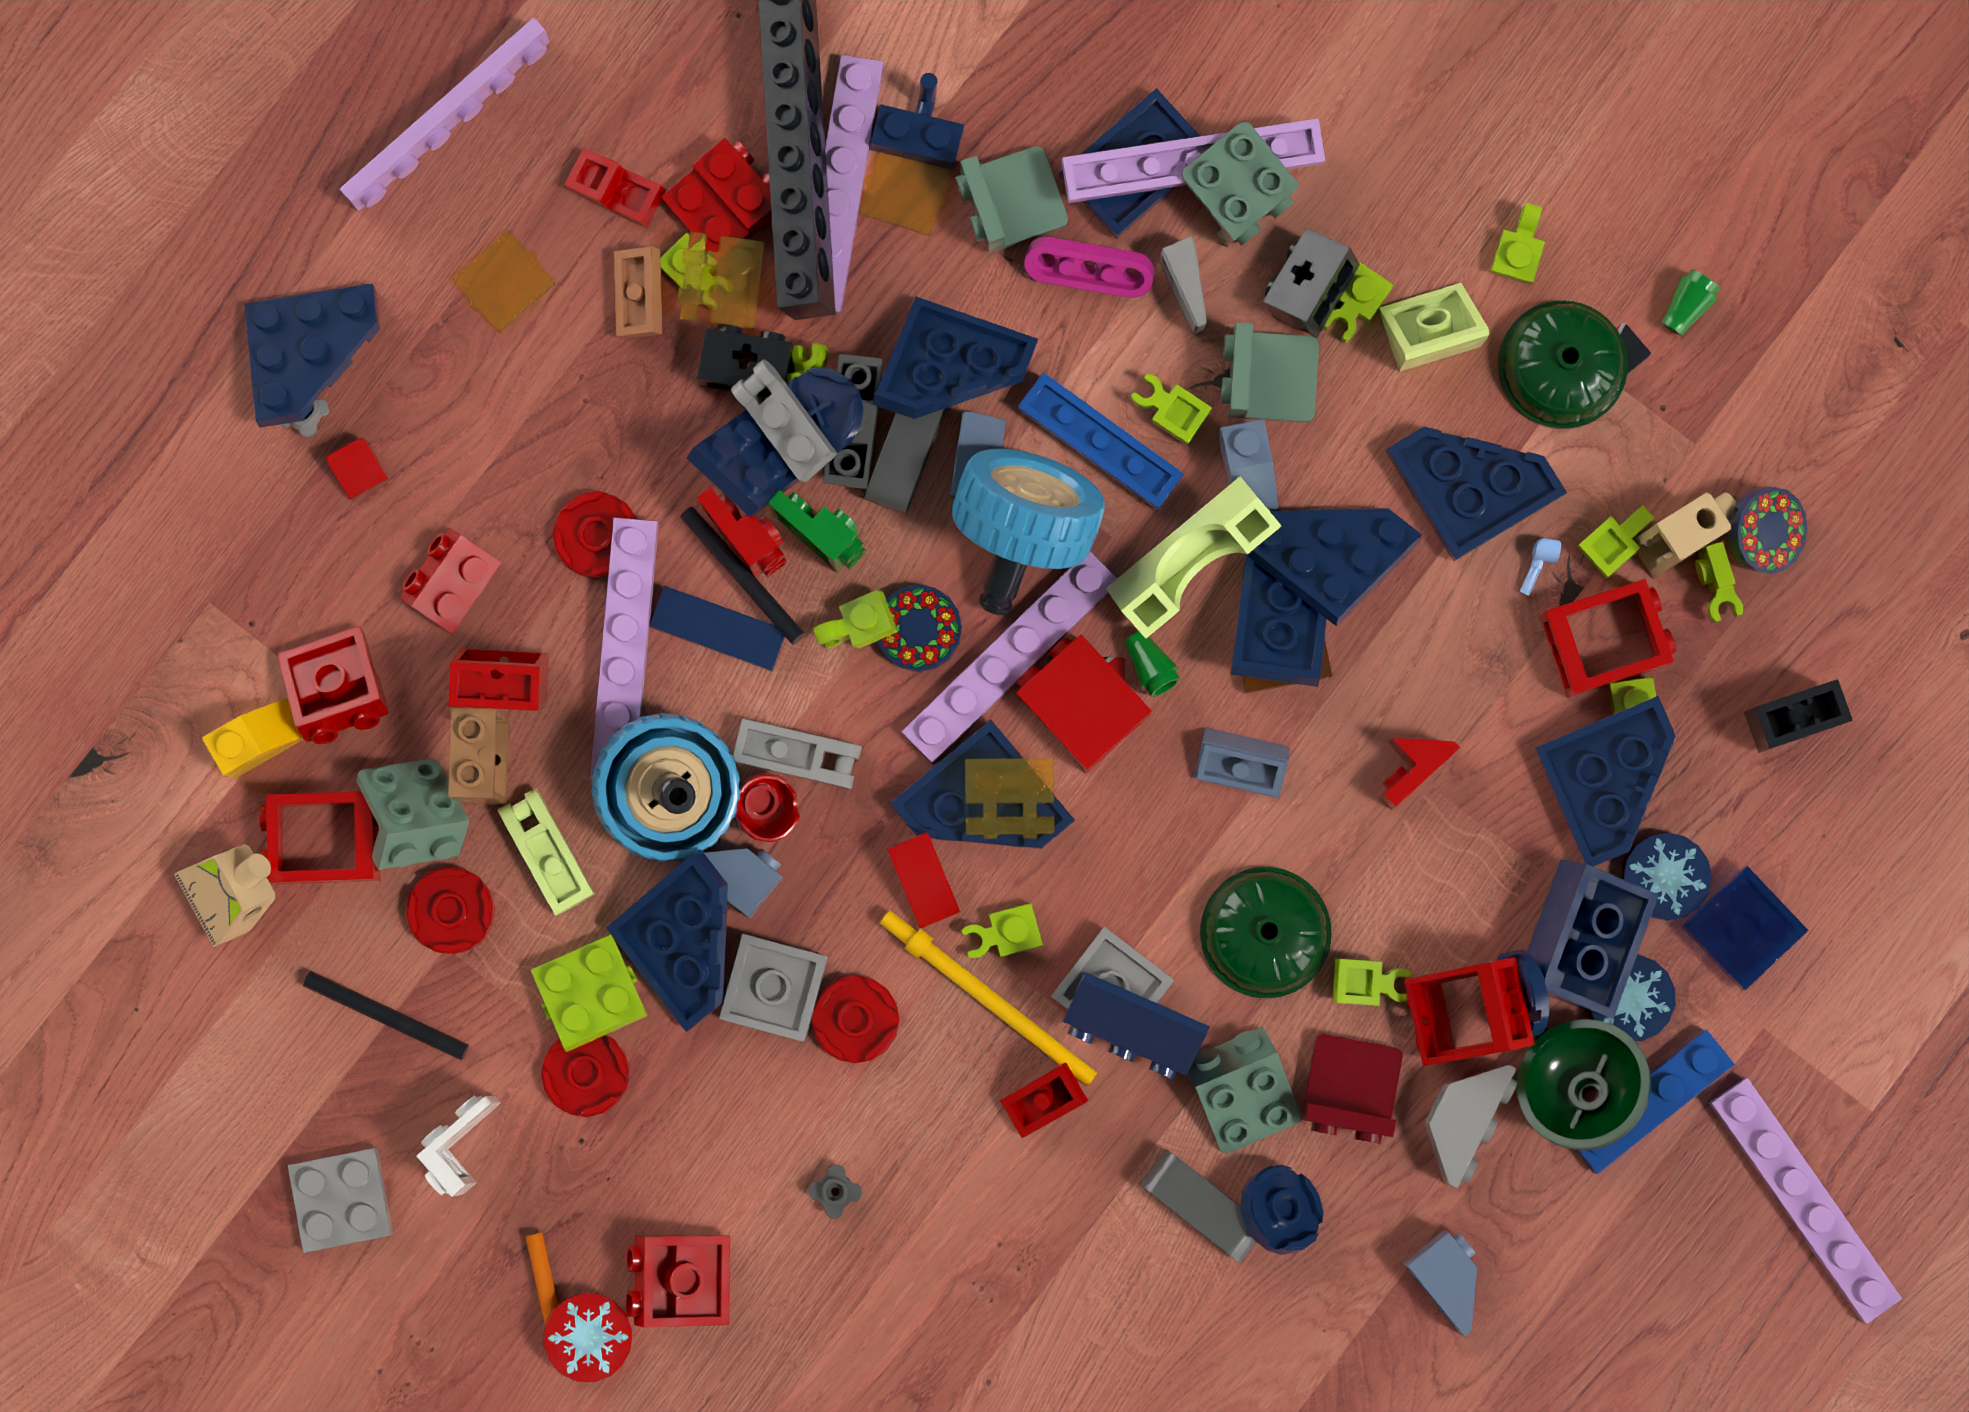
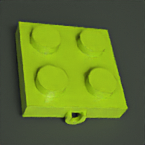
[531,934,648,1052]

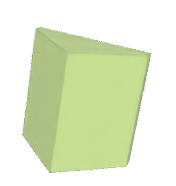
[1379,283,1489,372]

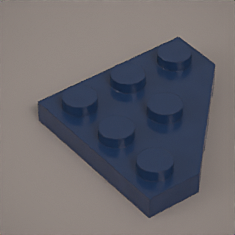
[245,283,380,428]
[873,296,1038,419]
[1386,426,1567,561]
[1245,508,1422,626]
[1535,696,1676,866]
[890,720,1075,849]
[606,849,728,1032]

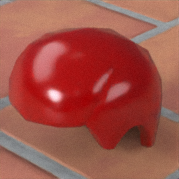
[734,772,800,842]

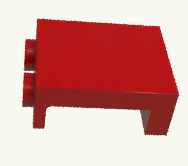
[1016,634,1152,774]

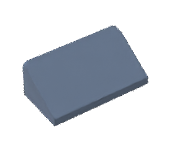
[950,410,1006,500]
[1194,728,1290,798]

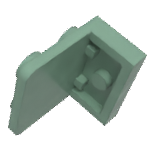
[1181,122,1300,247]
[955,146,1068,253]
[1221,322,1319,423]
[356,759,469,870]
[1187,1027,1301,1153]

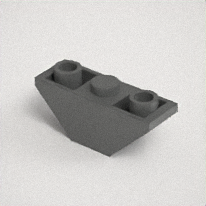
[823,354,883,489]

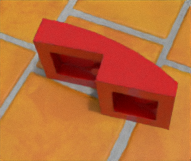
[564,148,666,228]
[887,832,960,928]

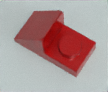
[1380,738,1460,810]
[1000,1062,1088,1138]

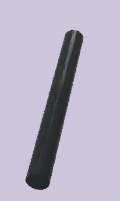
[680,506,805,645]
[303,971,469,1061]

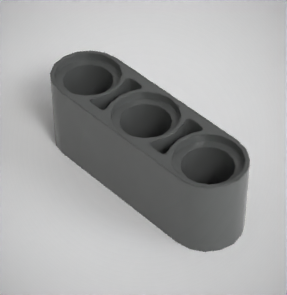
[865,408,947,514]
[1139,1149,1257,1264]

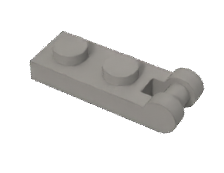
[731,359,838,482]
[733,718,862,790]

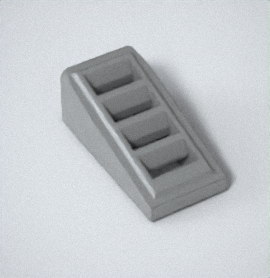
[1159,236,1207,336]

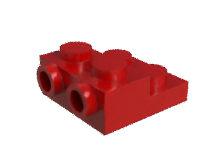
[661,138,772,264]
[696,487,787,578]
[277,626,389,744]
[625,1235,730,1328]

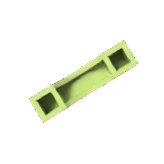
[1106,476,1281,638]

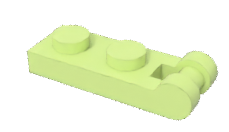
[498,788,595,916]

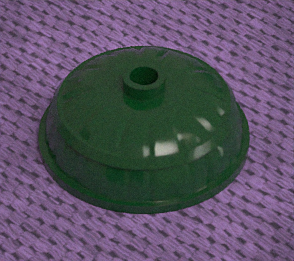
[1498,300,1628,429]
[1200,867,1332,998]
[1517,1019,1651,1150]

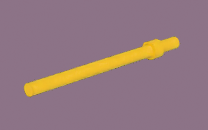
[879,910,1098,1086]

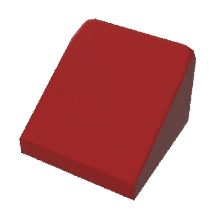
[325,437,388,500]

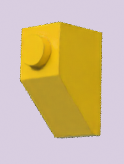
[202,698,304,779]

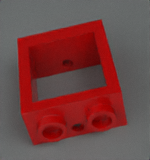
[1539,579,1676,698]
[448,648,549,711]
[259,791,381,885]
[1404,957,1535,1066]

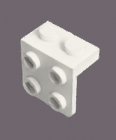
[417,1095,501,1197]

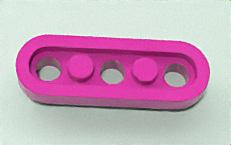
[1024,237,1154,298]

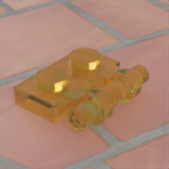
[677,232,764,329]
[965,758,1054,839]

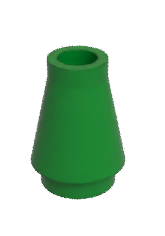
[1661,269,1720,337]
[1123,631,1181,697]

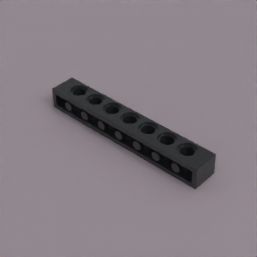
[759,0,836,320]

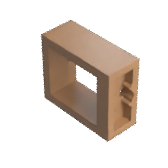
[448,708,510,805]

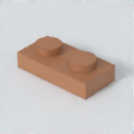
[614,246,662,339]

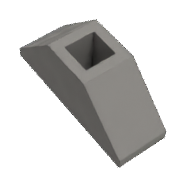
[1424,1065,1517,1188]

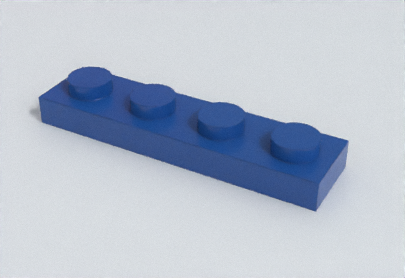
[1018,372,1184,511]
[1577,1030,1735,1174]

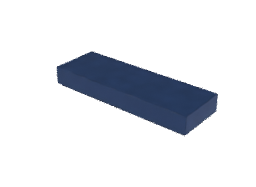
[649,586,786,672]

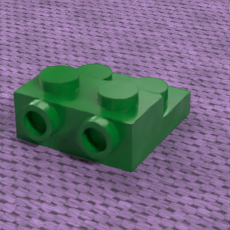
[768,490,866,573]

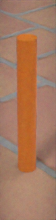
[525,1232,558,1324]

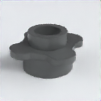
[809,1165,862,1218]

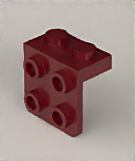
[1301,1034,1403,1144]

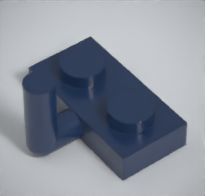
[870,73,964,170]

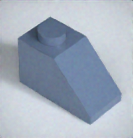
[1218,419,1279,511]
[680,848,784,919]
[1403,1230,1477,1337]

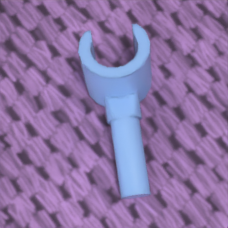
[1519,538,1561,596]

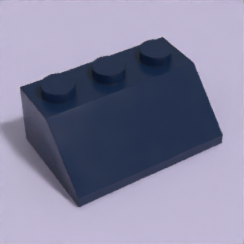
[1527,859,1659,1019]
[1062,972,1210,1080]

